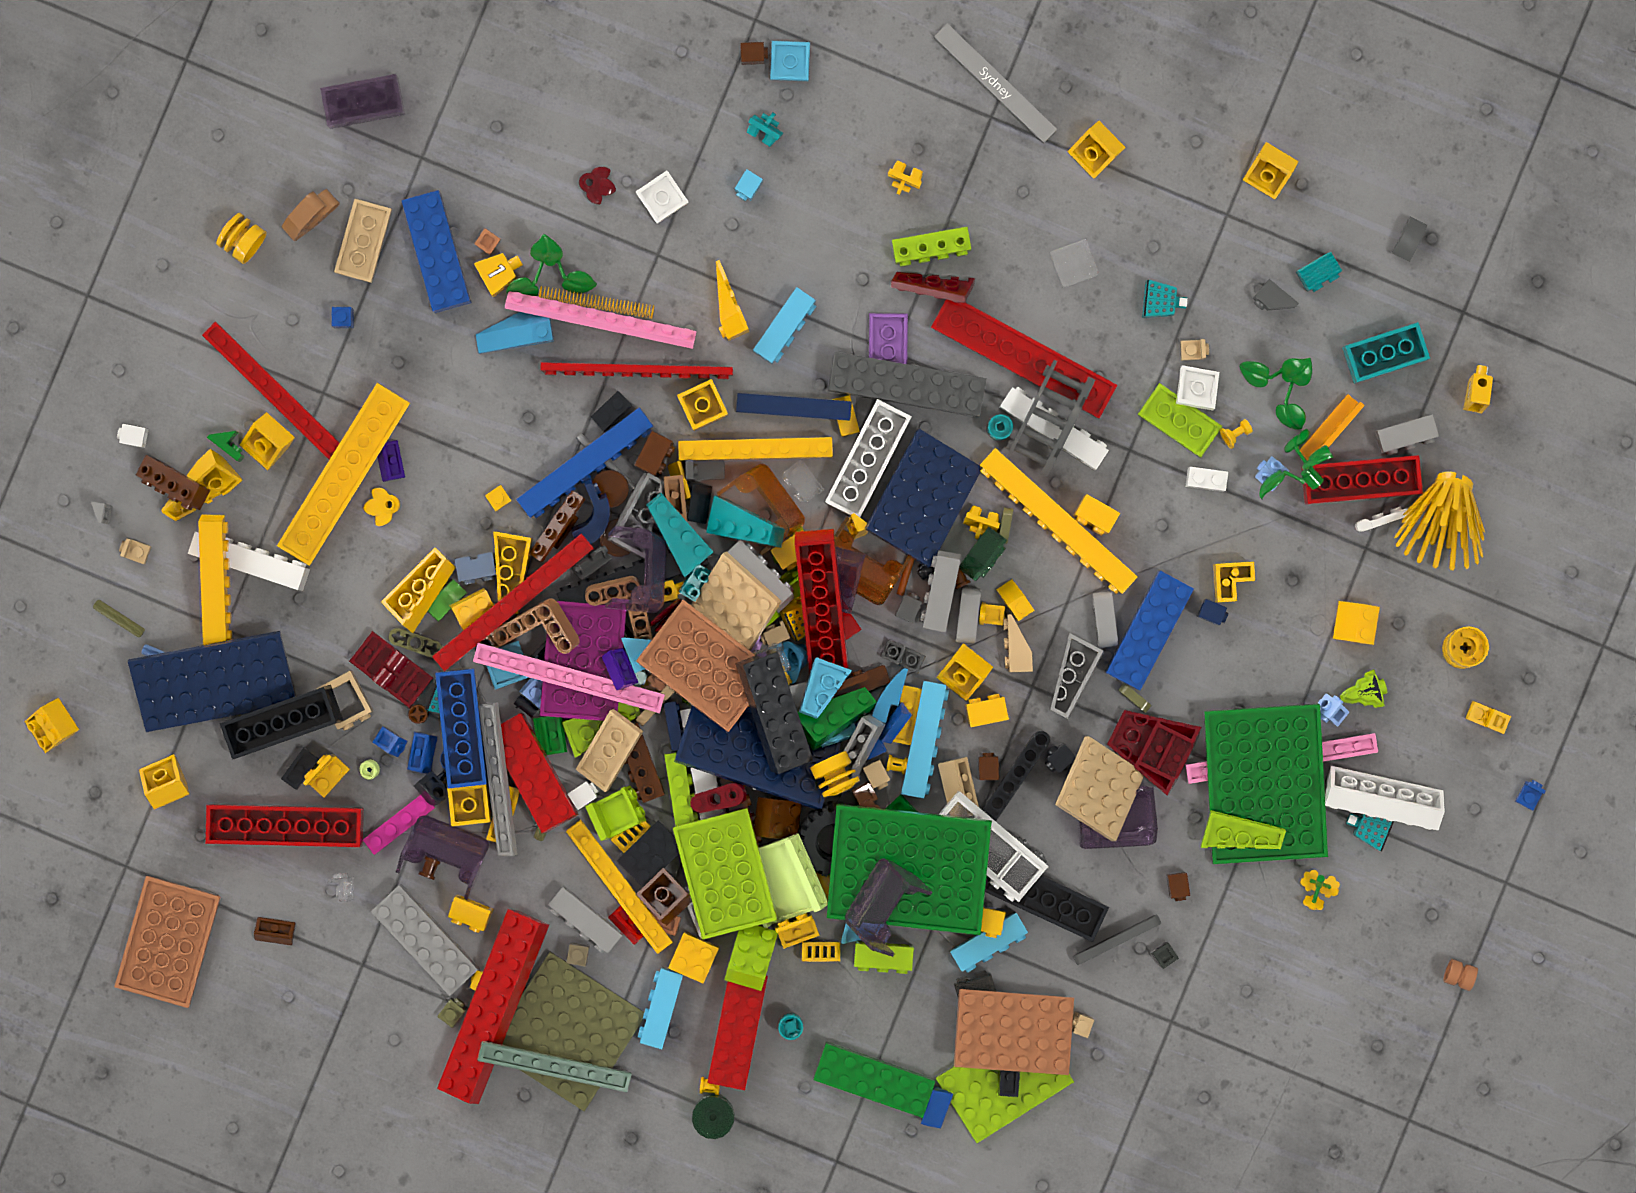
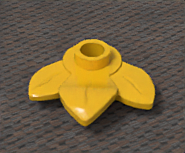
[363,488,400,526]

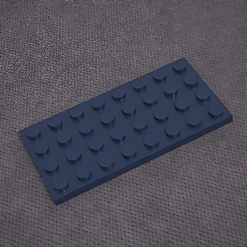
[128,631,296,732]
[674,705,842,810]

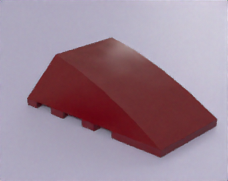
[1107,710,1202,796]

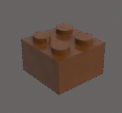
[635,431,675,477]
[754,797,802,839]
[636,868,692,926]

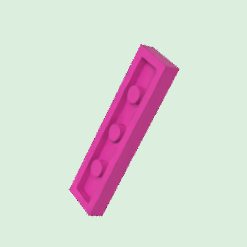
[363,795,436,855]

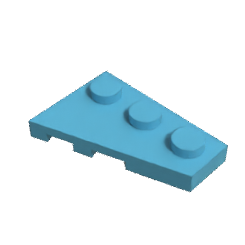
[799,657,852,719]

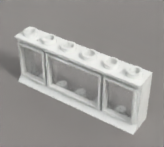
[938,791,1049,902]

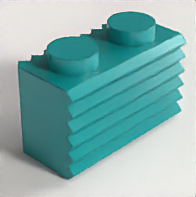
[1296,251,1342,293]

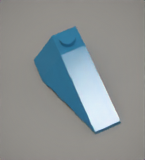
[476,312,554,354]

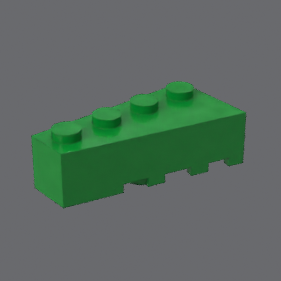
[798,687,877,751]

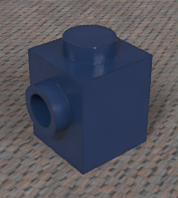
[1197,599,1229,626]

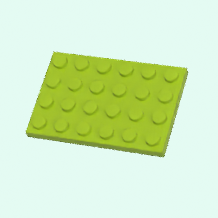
[673,808,777,940]
[936,1066,1074,1143]

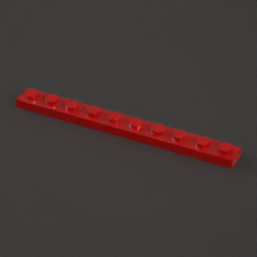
[202,322,340,460]
[540,362,733,380]
[432,533,594,671]

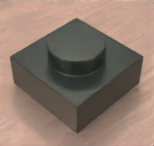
[1152,942,1179,969]

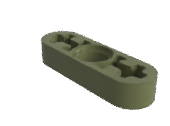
[389,628,443,658]

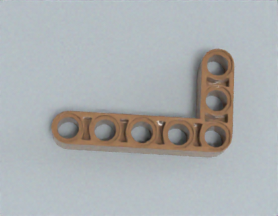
[585,576,653,640]
[480,598,579,654]

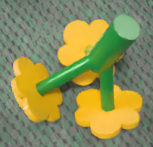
[1300,870,1340,910]

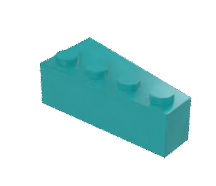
[647,492,713,577]
[706,495,785,548]

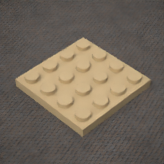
[691,552,782,651]
[1055,736,1144,841]

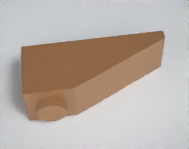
[663,475,687,521]

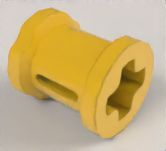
[886,754,908,775]
[699,1076,720,1096]

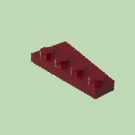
[891,272,975,303]

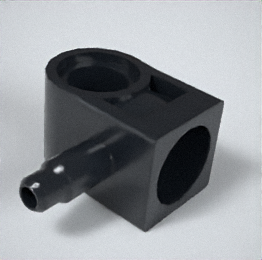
[414,770,448,806]

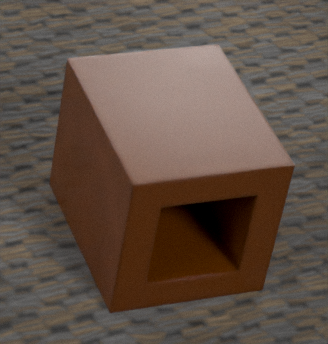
[741,42,768,65]
[978,753,999,780]
[1166,872,1190,901]

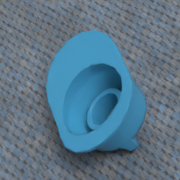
[779,641,808,685]

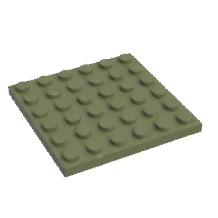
[502,951,644,1111]

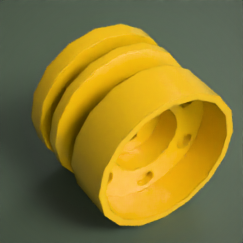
[216,213,267,264]
[1442,626,1489,669]
[810,751,860,797]

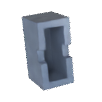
[454,552,497,585]

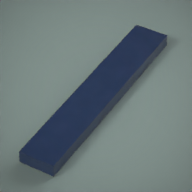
[736,393,852,421]

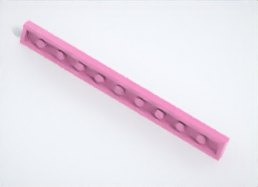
[505,291,697,349]
[473,643,665,713]
[1185,733,1378,784]

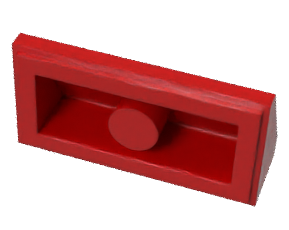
[608,905,643,945]

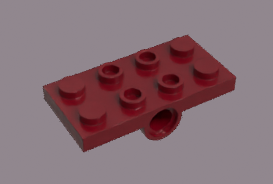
[349,631,433,708]

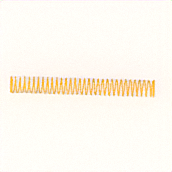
[539,286,654,319]

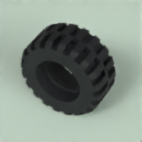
[799,801,852,877]

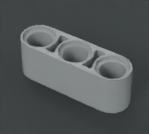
[956,587,981,644]
[1092,591,1118,648]

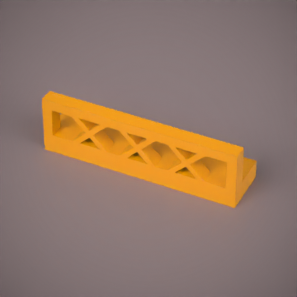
[1300,394,1365,460]

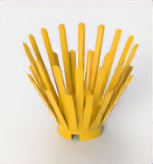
[1394,472,1485,570]

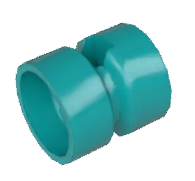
[987,414,1013,441]
[778,1013,803,1040]

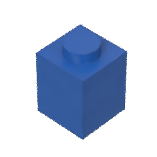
[332,307,354,328]

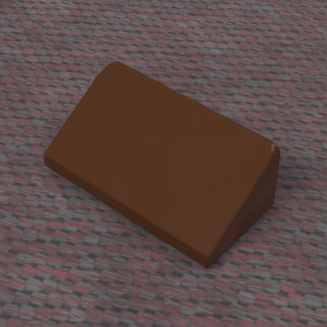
[254,917,296,945]

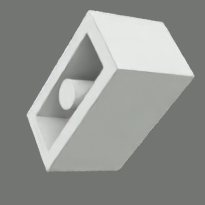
[1185,467,1228,492]

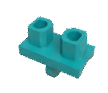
[747,112,783,147]
[679,564,712,602]

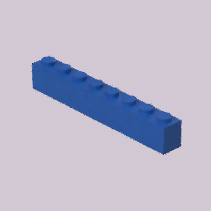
[516,407,654,519]

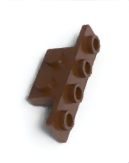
[529,490,585,562]
[834,665,890,698]

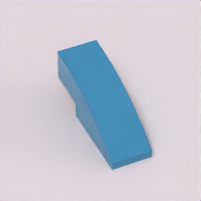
[872,668,908,723]

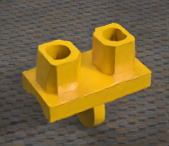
[888,161,923,195]
[963,506,1000,539]

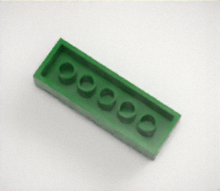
[813,1042,935,1118]

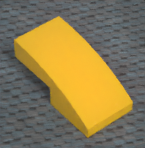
[1465,701,1511,734]

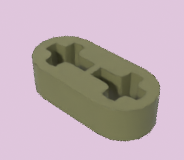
[998,507,1013,544]
[1118,683,1152,713]

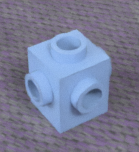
[1255,456,1290,491]
[1318,694,1349,727]

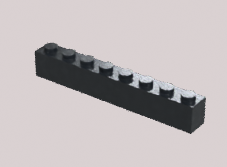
[557,550,709,603]

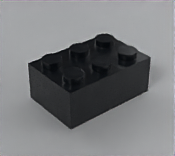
[617,820,679,887]

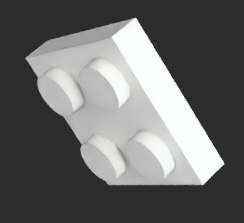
[636,171,689,224]
[1176,365,1220,410]

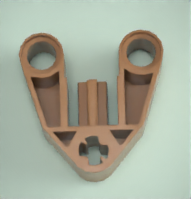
[281,189,340,241]

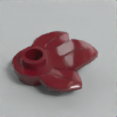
[579,167,616,205]

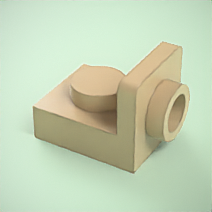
[1180,339,1209,361]
[119,538,151,565]

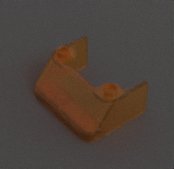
[717,464,805,556]
[835,516,912,605]

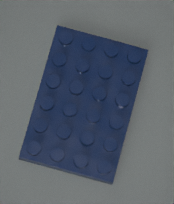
[865,429,982,567]

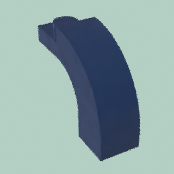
[571,479,610,544]

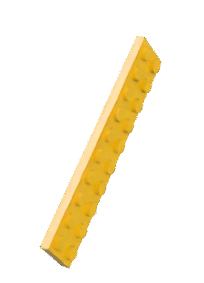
[277,382,410,566]

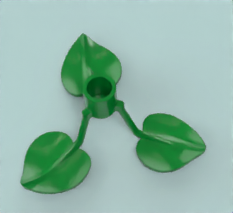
[506,234,597,296]
[1239,358,1312,430]
[1259,428,1333,500]

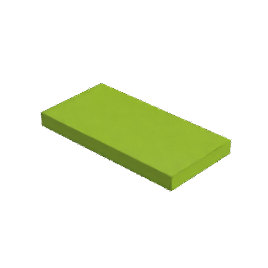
[1137,383,1222,458]

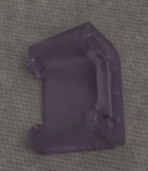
[1078,786,1158,849]

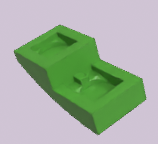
[427,579,467,622]

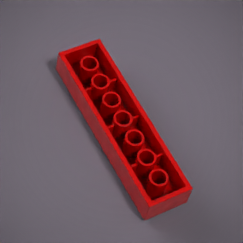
[794,529,849,672]
[205,804,364,847]

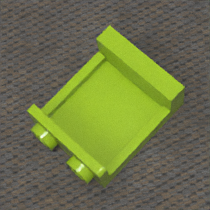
[585,786,646,841]

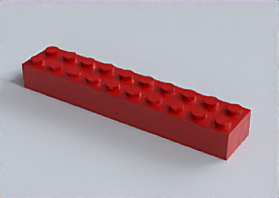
[437,909,549,1104]

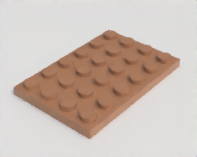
[636,600,755,732]
[114,876,221,1008]
[954,989,1074,1075]

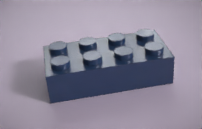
[664,701,684,751]

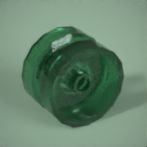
[692,1094,735,1139]

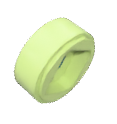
[359,759,380,780]

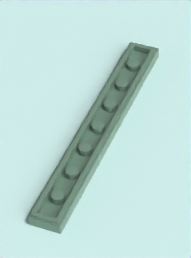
[477,1041,632,1092]

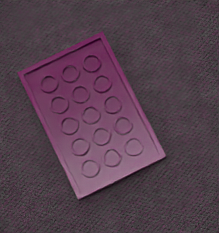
[540,601,626,721]

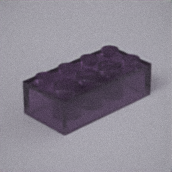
[320,74,405,129]

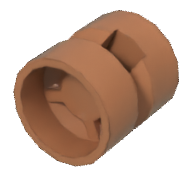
[1443,959,1478,991]

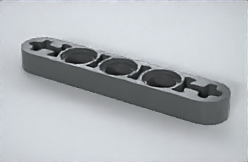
[1073,914,1161,965]

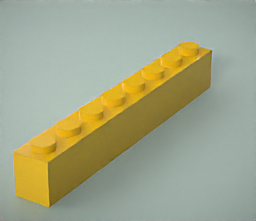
[678,437,833,461]
[198,514,232,645]

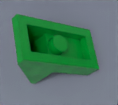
[207,431,244,462]

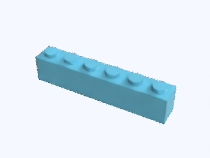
[901,681,949,799]

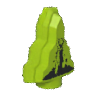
[1340,669,1388,708]

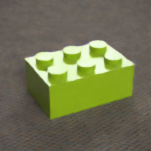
[724,926,778,991]
[854,941,914,974]

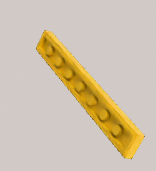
[566,820,673,954]

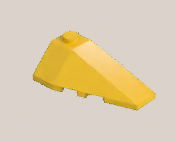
[716,260,749,341]
[161,449,242,521]

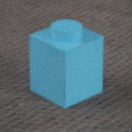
[734,169,763,201]

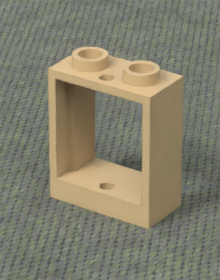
[317,671,374,731]

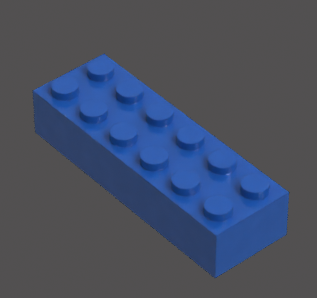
[401,190,471,313]
[1104,571,1194,691]
[435,668,487,789]

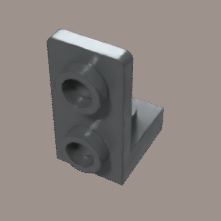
[686,460,725,480]

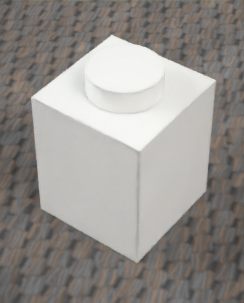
[117,424,149,448]
[567,781,599,810]

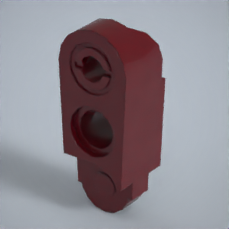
[690,782,746,813]

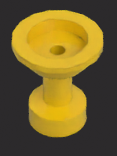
[1220,419,1253,449]

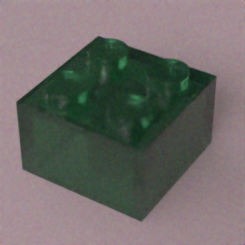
[959,527,1007,581]

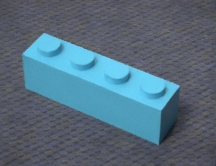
[753,287,817,364]
[949,912,1028,972]
[638,967,683,1049]

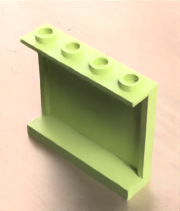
[758,833,828,928]

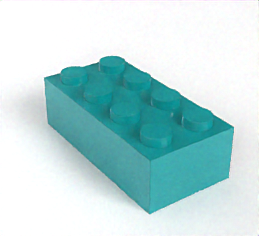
[1342,322,1430,384]

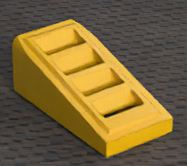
[611,821,652,853]
[802,941,840,962]

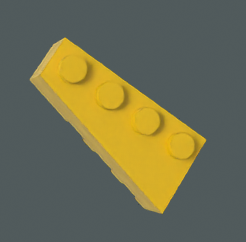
[493,531,533,614]
[381,548,456,633]

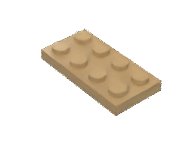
[334,199,392,283]
[576,709,643,792]

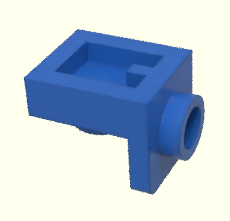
[372,726,407,757]
[1515,780,1546,811]

